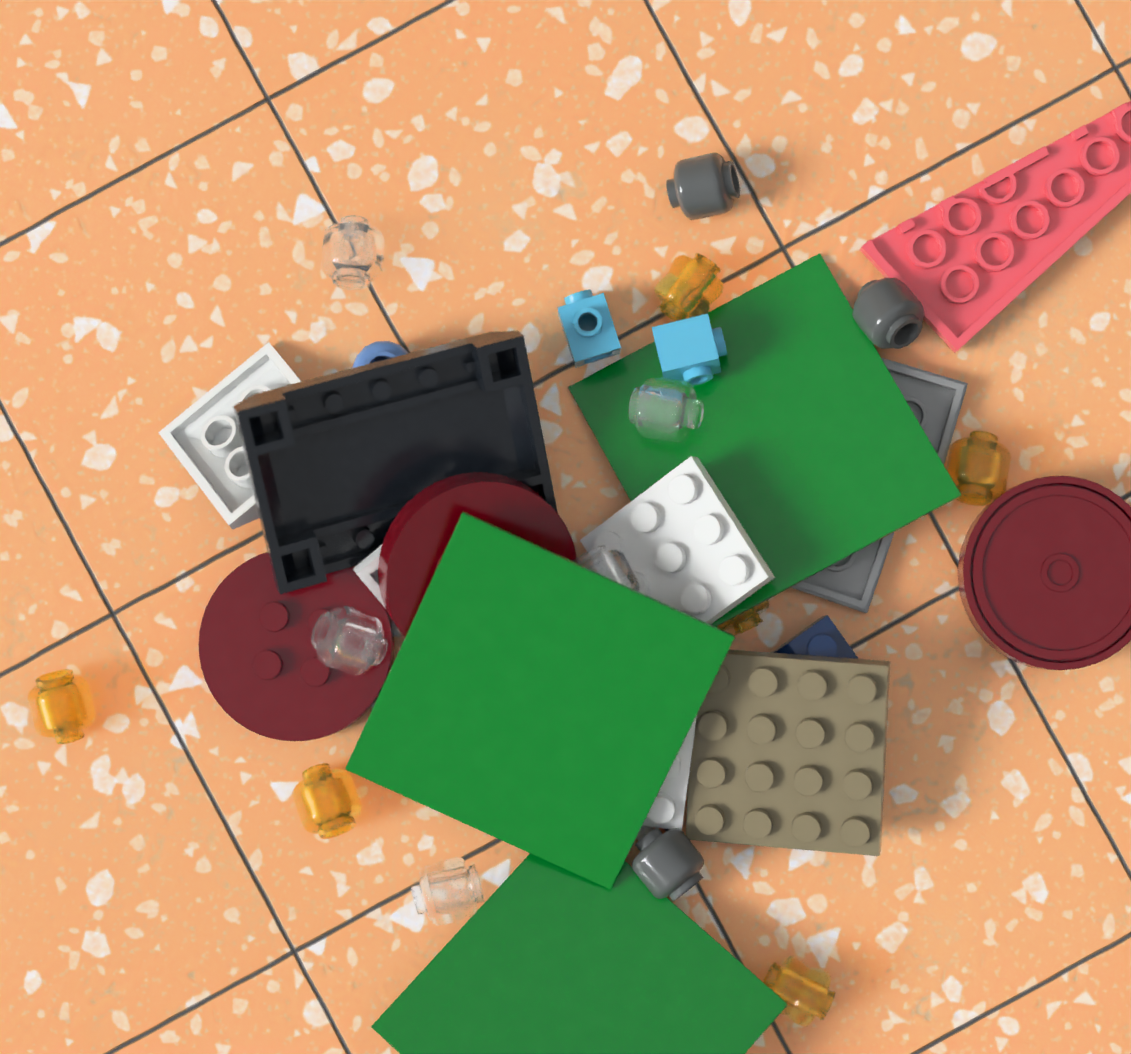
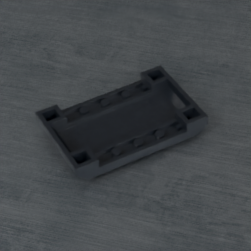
[233,331,558,595]

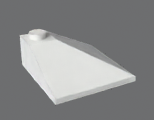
[158,342,302,529]

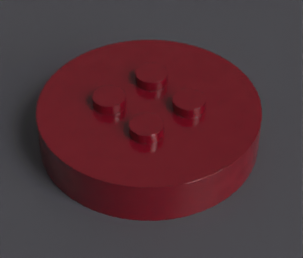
[378,472,577,637]
[958,476,1131,670]
[198,552,395,741]

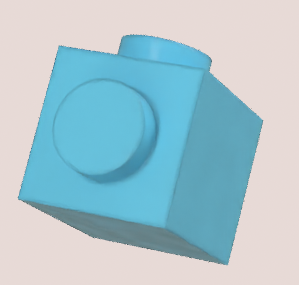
[557,289,621,368]
[651,313,727,386]

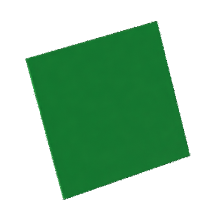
[568,253,961,627]
[345,512,735,890]
[371,853,788,1054]

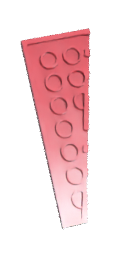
[860,101,1131,353]

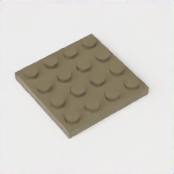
[686,650,890,856]

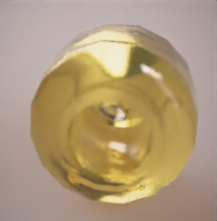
[946,431,1011,506]
[27,669,96,744]
[292,763,362,839]

